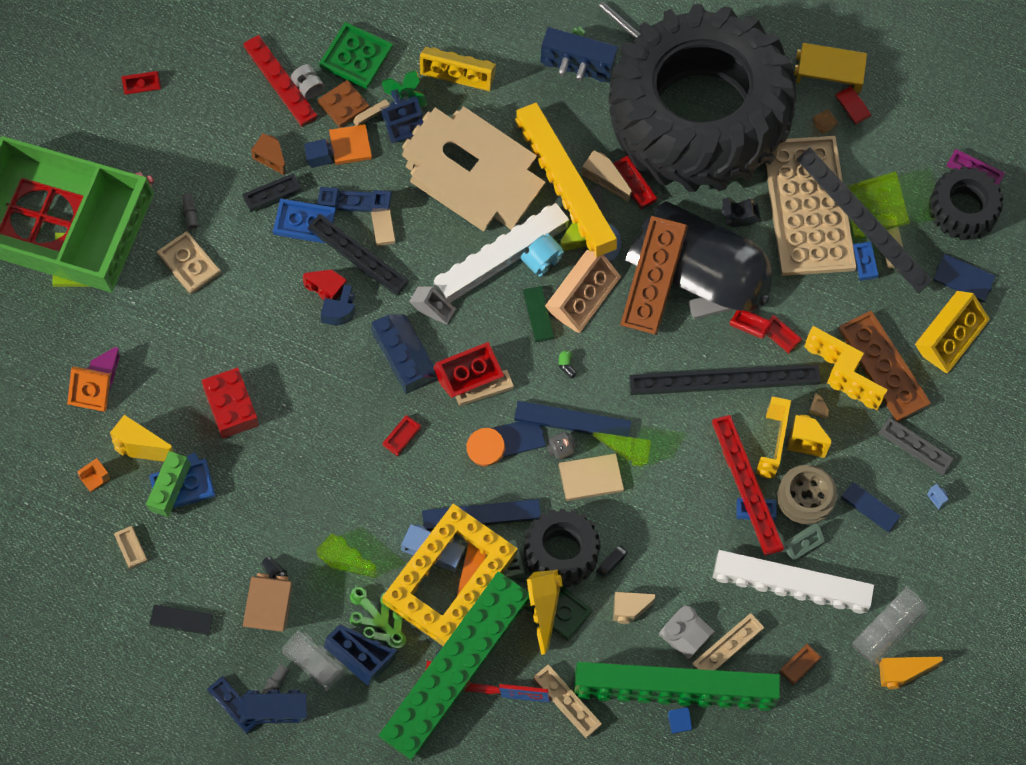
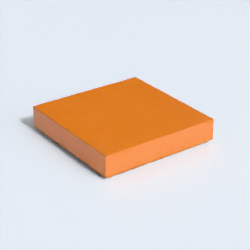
[329,124,372,165]
[67,366,111,412]

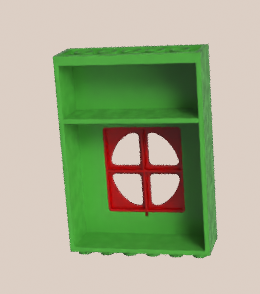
[0,136,154,293]

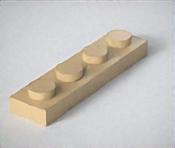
[692,613,764,670]
[533,665,602,739]

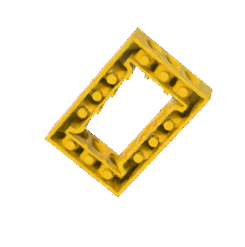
[382,504,518,646]

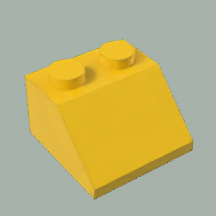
[787,415,831,458]

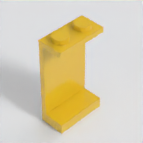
[794,43,867,93]
[755,396,791,478]

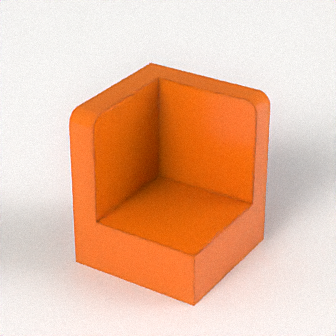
[78,458,110,492]

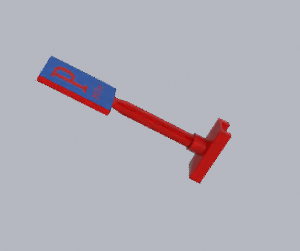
[425,661,550,703]

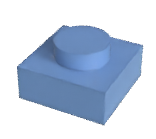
[927,484,948,510]

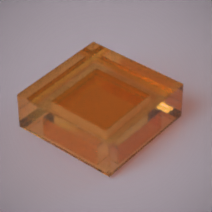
[812,109,838,134]

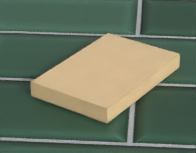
[157,231,221,295]
[559,454,624,501]

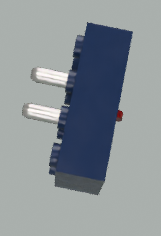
[540,27,618,82]

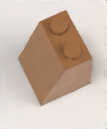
[243,573,293,632]

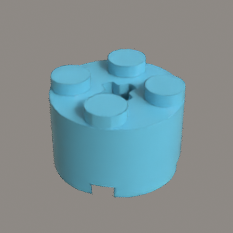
[520,233,564,277]

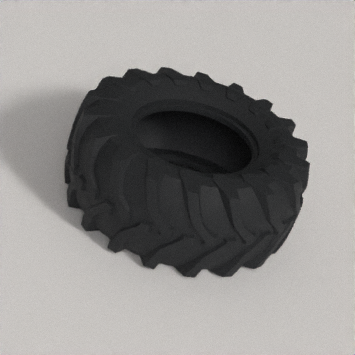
[609,4,796,192]

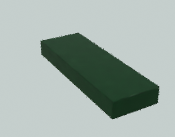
[523,286,554,343]

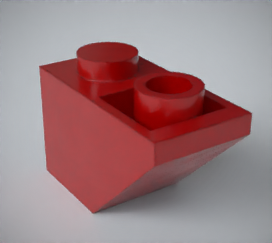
[303,269,347,300]

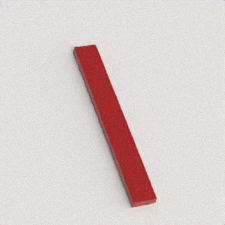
[712,415,784,555]

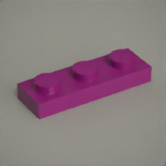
[947,149,1005,185]

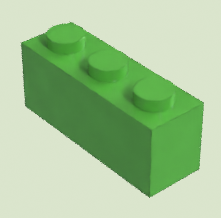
[146,451,191,517]

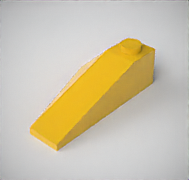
[527,570,562,655]

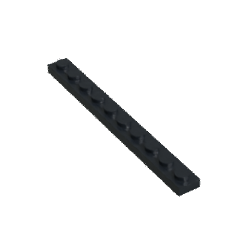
[796,147,933,293]
[629,364,821,395]

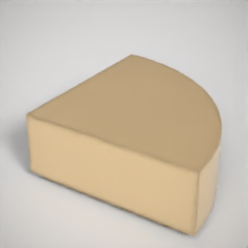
[809,394,829,419]

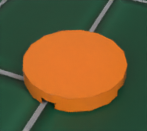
[466,428,505,467]

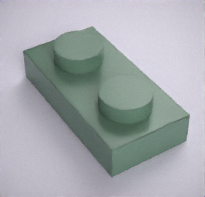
[783,523,825,561]

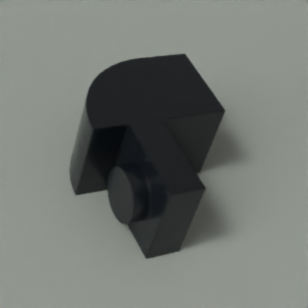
[722,197,761,227]

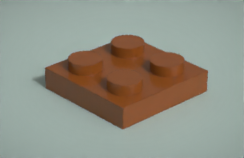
[318,80,369,128]

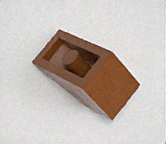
[251,133,286,175]

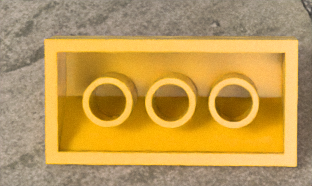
[420,47,496,91]
[915,291,990,373]

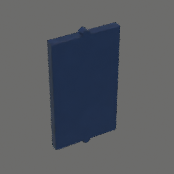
[933,254,995,302]
[491,421,546,458]

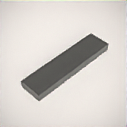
[878,417,954,476]

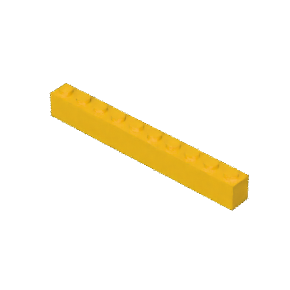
[515,103,617,257]

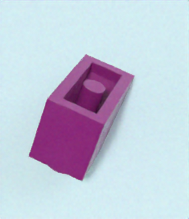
[86,347,121,390]

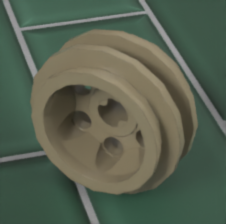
[777,465,837,524]

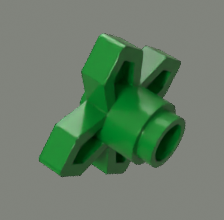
[382,70,428,108]

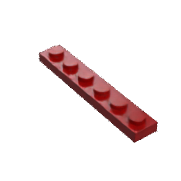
[243,35,317,127]

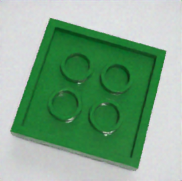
[319,22,393,89]

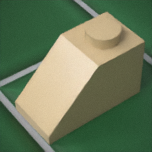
[613,592,655,624]

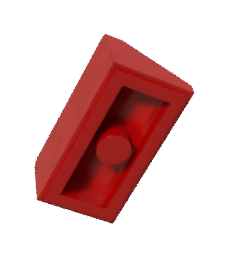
[121,71,161,95]

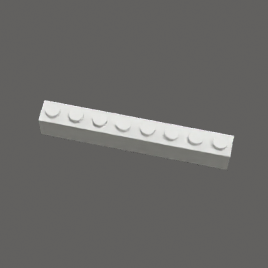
[434,203,569,303]
[712,550,874,614]

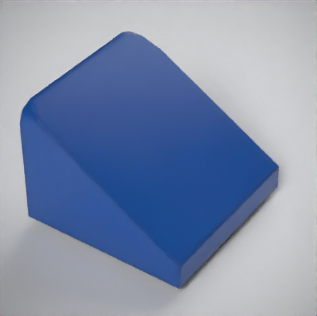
[668,707,692,734]

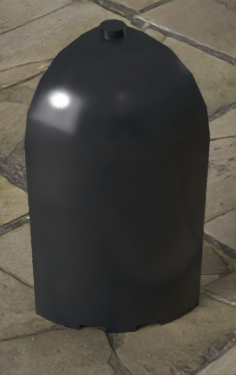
[625,201,773,311]

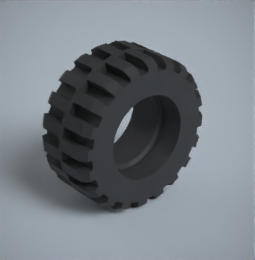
[929,167,1003,240]
[524,508,601,588]

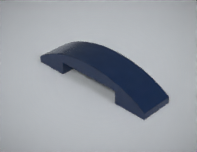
[317,187,392,212]

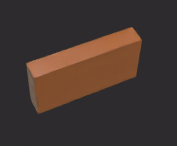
[779,644,821,686]

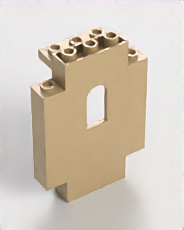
[402,106,545,232]

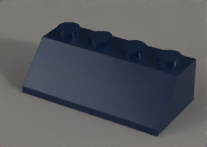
[371,314,438,394]

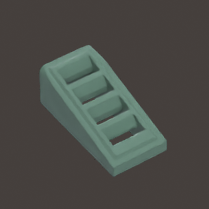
[503,540,525,580]

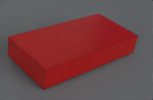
[730,310,772,339]
[766,315,802,354]
[382,415,421,456]

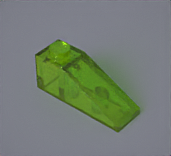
[593,432,651,467]

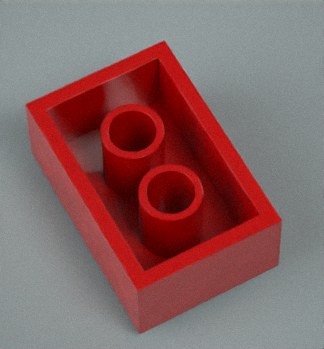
[201,367,259,439]

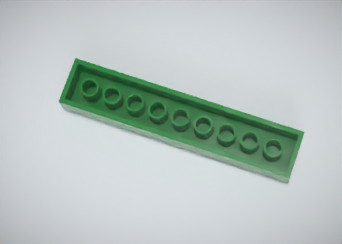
[378,571,530,762]
[574,662,780,711]

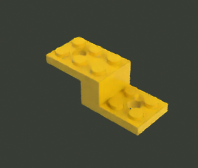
[804,326,887,410]

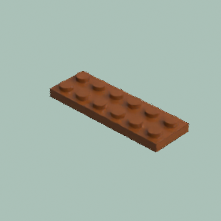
[620,216,688,335]
[838,311,931,422]

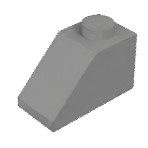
[409,286,456,324]

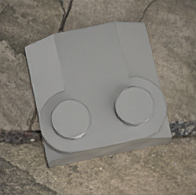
[659,605,715,661]

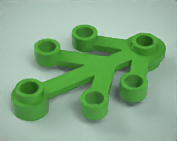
[350,587,406,649]

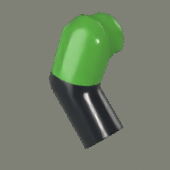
[559,350,577,379]

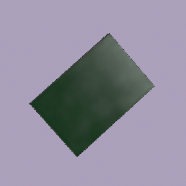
[525,586,593,641]

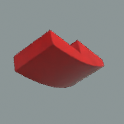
[835,86,871,125]

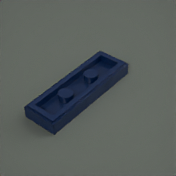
[841,482,900,532]
[207,676,259,735]

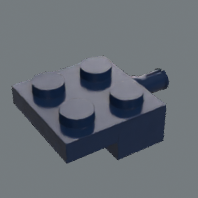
[380,89,424,143]

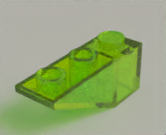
[316,533,377,578]

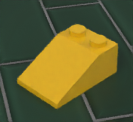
[110,415,173,462]

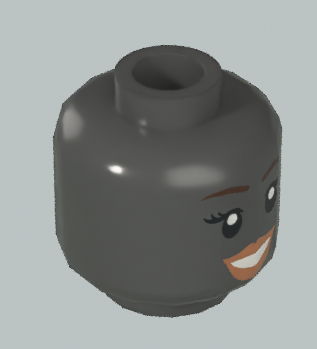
[546,432,577,460]

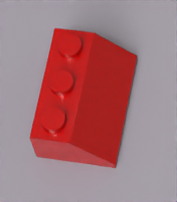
[433,342,504,398]

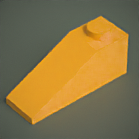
[879,657,943,689]

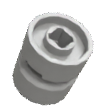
[291,64,324,99]

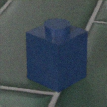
[304,139,334,168]

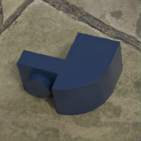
[321,284,355,326]

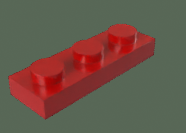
[613,156,657,210]

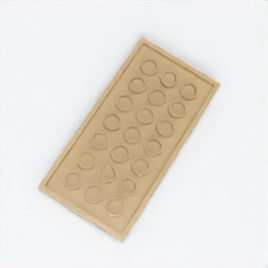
[765,136,856,276]

